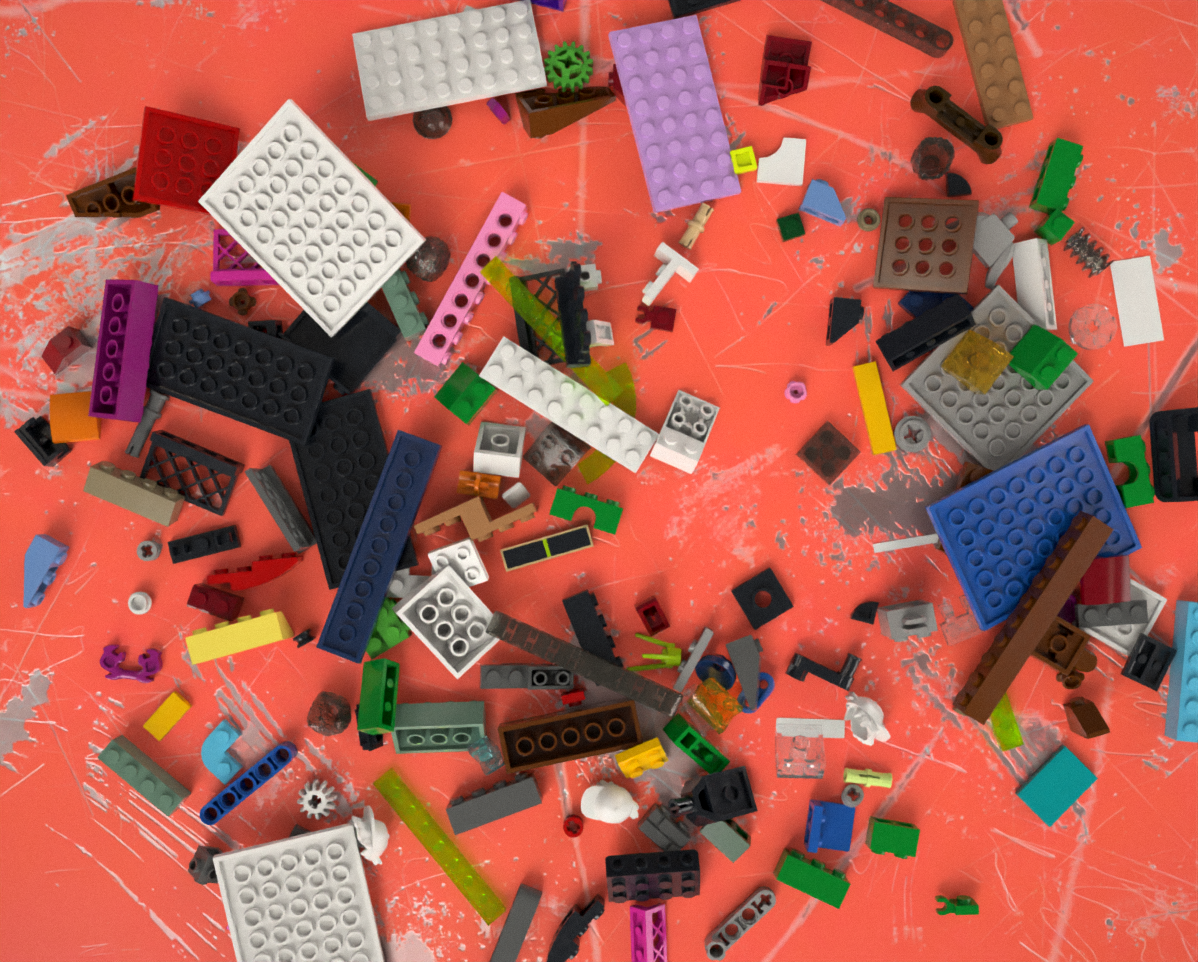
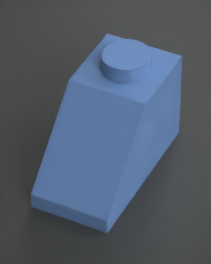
[799,179,846,227]

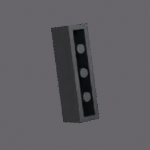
[875,293,976,372]
[562,589,625,686]

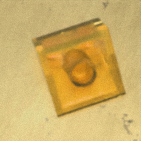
[940,329,1014,394]

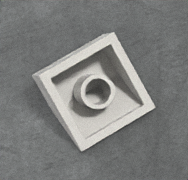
[473,422,526,478]

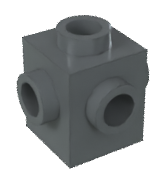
[188,845,223,885]

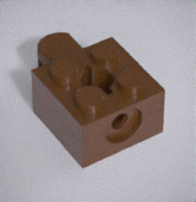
[1030,616,1097,676]

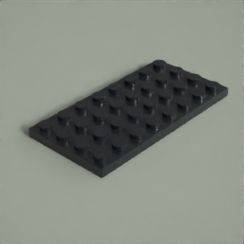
[146,297,335,446]
[289,389,419,590]

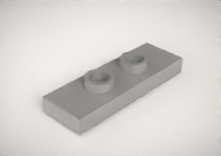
[673,627,714,692]

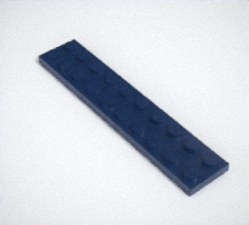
[316,430,442,664]

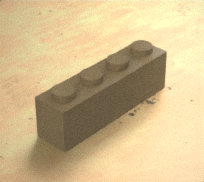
[83,461,185,527]

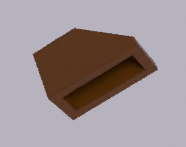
[1063,697,1110,739]

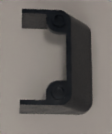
[1149,407,1198,502]

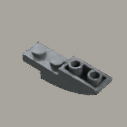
[480,663,574,690]

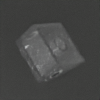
[775,723,826,779]

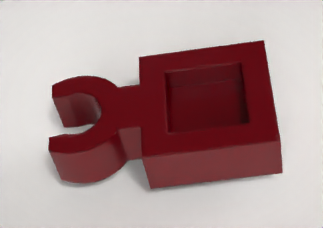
[635,305,677,332]

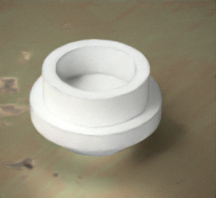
[128,592,152,615]

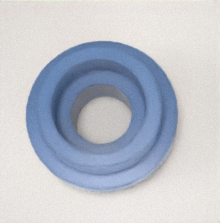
[189,289,212,308]

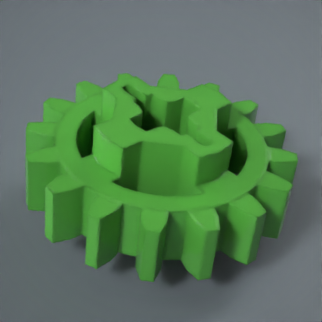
[544,41,593,92]

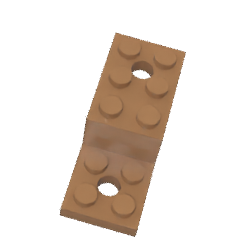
[414,497,538,542]

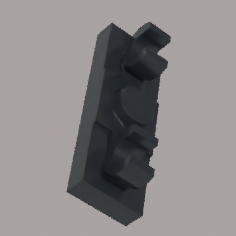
[168,525,241,564]

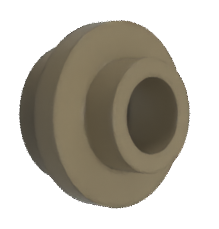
[857,208,880,232]

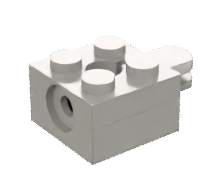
[877,599,938,642]

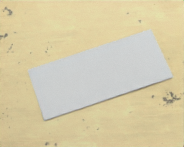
[1110,256,1164,347]

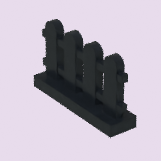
[554,261,591,368]

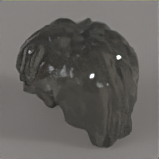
[910,137,955,181]
[406,235,451,282]
[307,691,352,737]

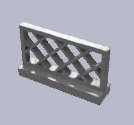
[244,465,317,554]

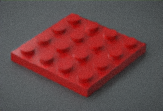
[132,106,240,216]

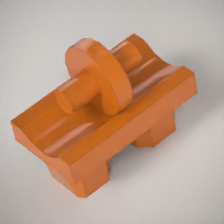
[456,470,501,499]

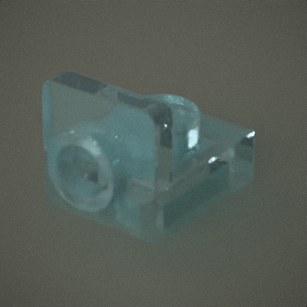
[467,736,505,776]

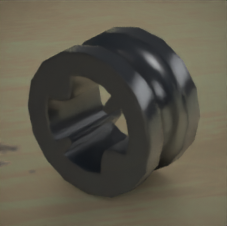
[293,628,316,648]

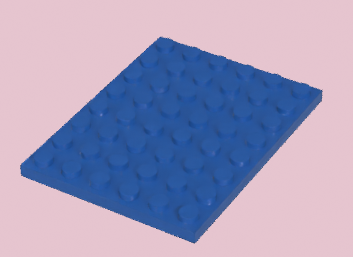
[925,424,1142,631]

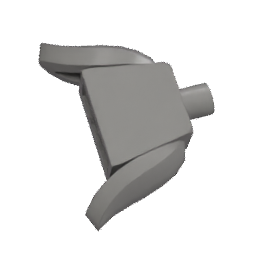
[946,212,1018,290]

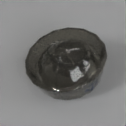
[412,106,452,139]

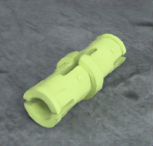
[843,768,892,788]

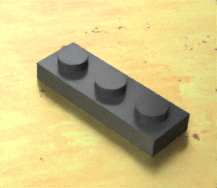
[1074,599,1148,628]

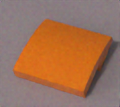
[49,391,101,444]

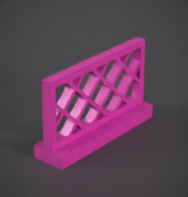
[210,229,279,287]

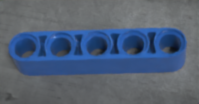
[200,741,297,825]

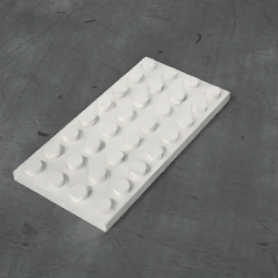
[352,0,547,121]

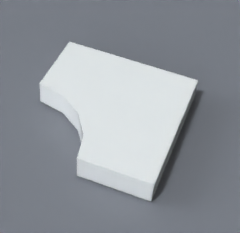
[756,137,806,186]

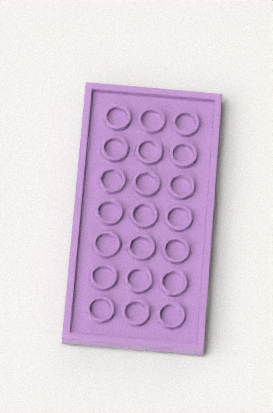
[608,15,741,213]

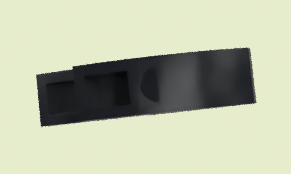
[546,894,605,962]

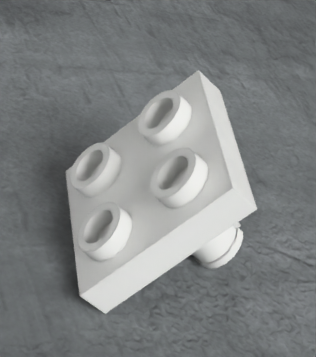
[427,537,489,587]

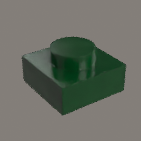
[776,212,805,242]

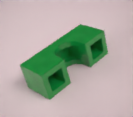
[1105,435,1155,508]
[549,485,623,535]

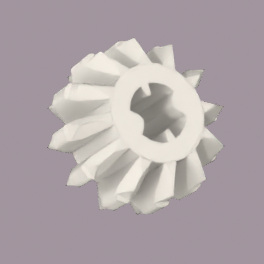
[297,779,337,820]

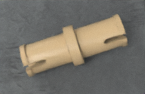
[678,203,714,250]

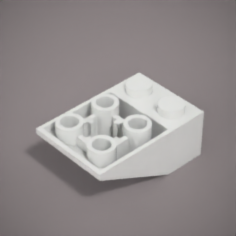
[650,390,720,474]

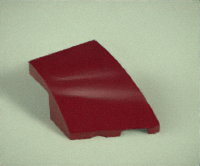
[758,35,812,106]

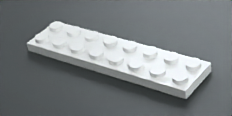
[479,336,659,473]

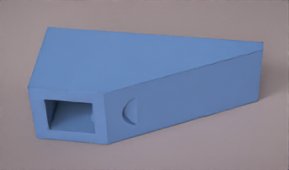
[23,534,69,608]

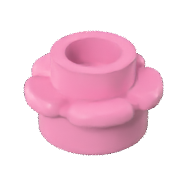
[784,381,807,403]

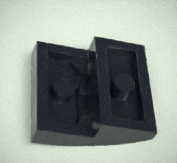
[1121,633,1177,691]

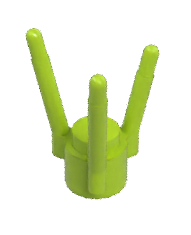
[626,633,681,672]

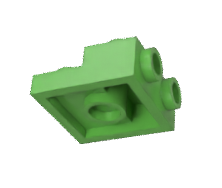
[366,597,412,660]

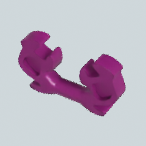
[100,644,163,683]

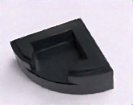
[945,173,972,197]
[850,601,879,625]

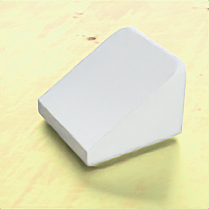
[502,482,530,508]

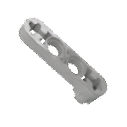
[704,886,776,961]

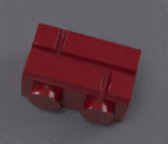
[187,583,244,621]

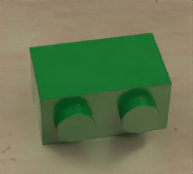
[865,816,920,859]

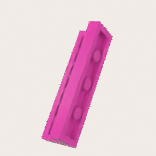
[630,903,667,962]

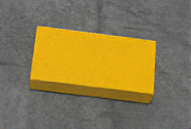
[143,691,192,741]

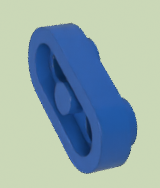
[737,672,775,714]

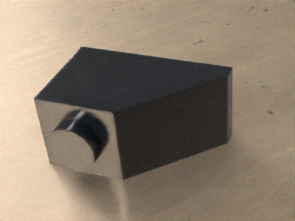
[825,297,864,346]

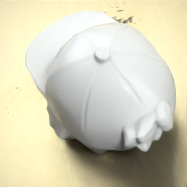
[844,691,891,746]
[581,780,639,823]
[349,805,389,865]

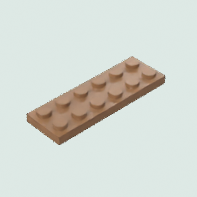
[953,0,1034,129]

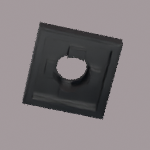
[730,567,794,630]

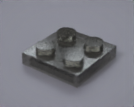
[795,421,861,485]

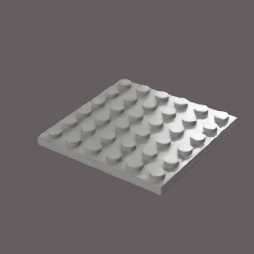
[899,285,1094,471]

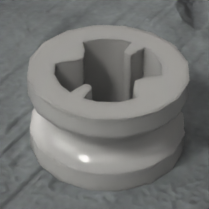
[137,541,161,561]
[841,784,864,808]

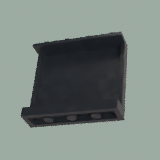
[278,302,403,395]

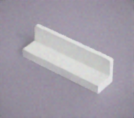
[1013,238,1057,331]

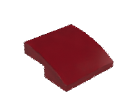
[1080,554,1131,605]

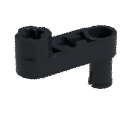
[785,653,862,691]

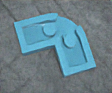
[201,719,243,785]

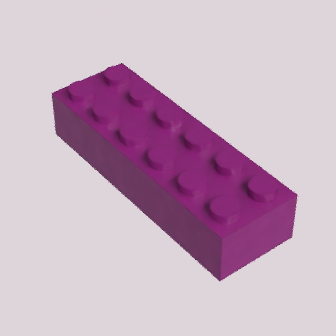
[88,279,158,423]

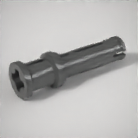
[124,389,170,458]

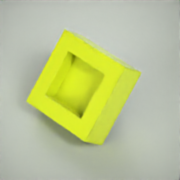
[730,146,757,175]

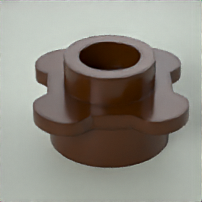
[229,288,257,316]
[1056,667,1085,690]

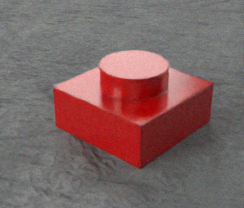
[561,687,586,707]

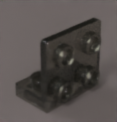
[523,422,591,486]

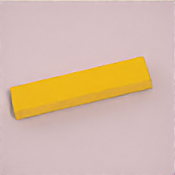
[852,361,897,455]

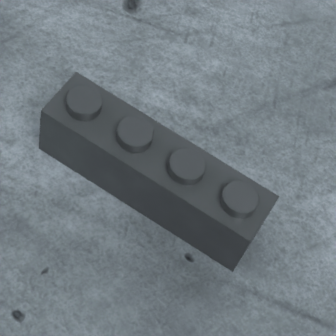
[446,772,543,835]

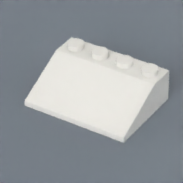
[392,565,509,680]

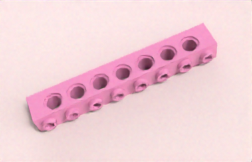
[414,192,529,368]

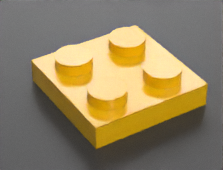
[615,737,669,778]

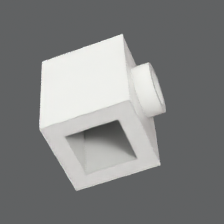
[568,264,602,292]

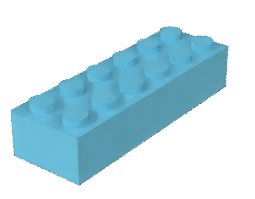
[1164,600,1198,743]

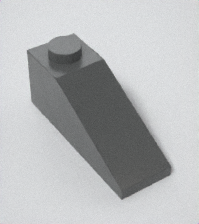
[725,635,763,711]

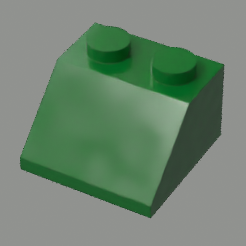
[1003,324,1078,390]
[434,362,497,426]

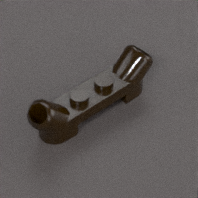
[910,86,1003,164]

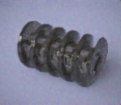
[1063,226,1114,278]

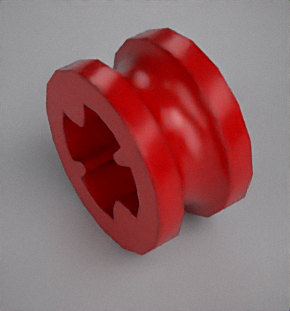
[563,814,584,838]

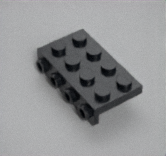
[605,849,700,903]

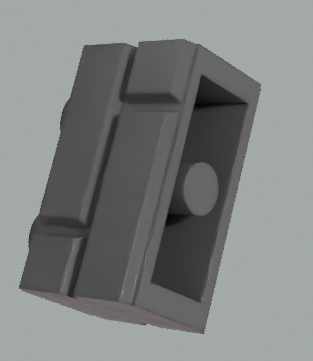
[638,803,691,851]

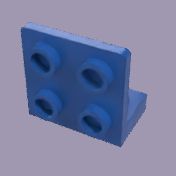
[804,799,855,853]

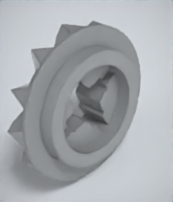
[893,416,931,452]

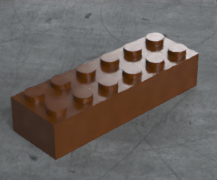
[498,696,643,774]

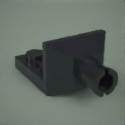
[668,766,758,827]

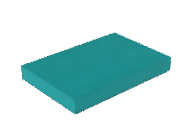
[1015,745,1098,827]

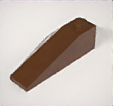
[515,87,616,139]
[66,167,160,218]

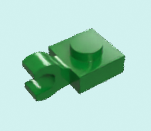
[935,895,979,915]

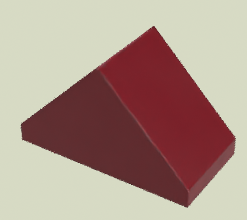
[634,595,670,637]

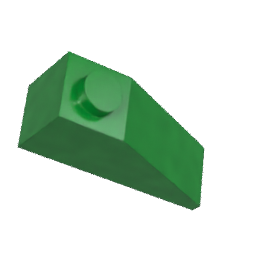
[662,713,730,774]

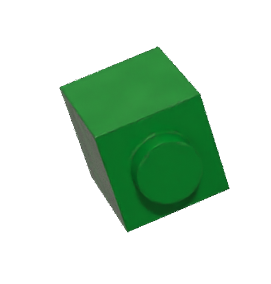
[1034,208,1075,246]

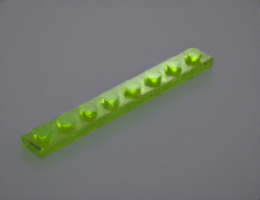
[480,256,624,406]
[373,767,507,926]

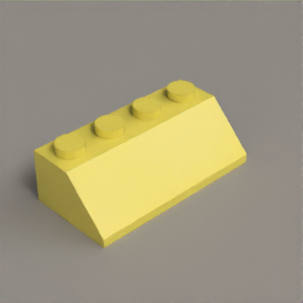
[185,609,295,665]

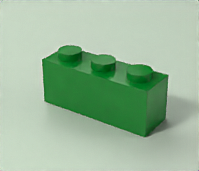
[1029,138,1083,214]
[357,658,400,735]
[773,848,851,909]

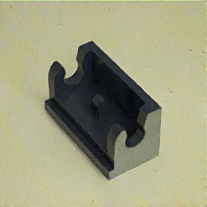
[14,416,72,467]

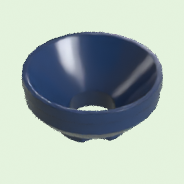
[695,654,736,691]

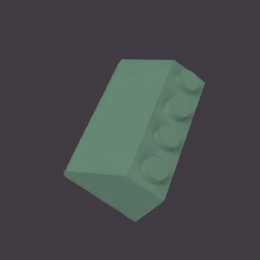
[391,700,487,754]

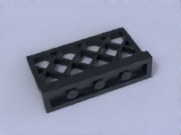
[509,268,566,365]
[140,430,245,516]

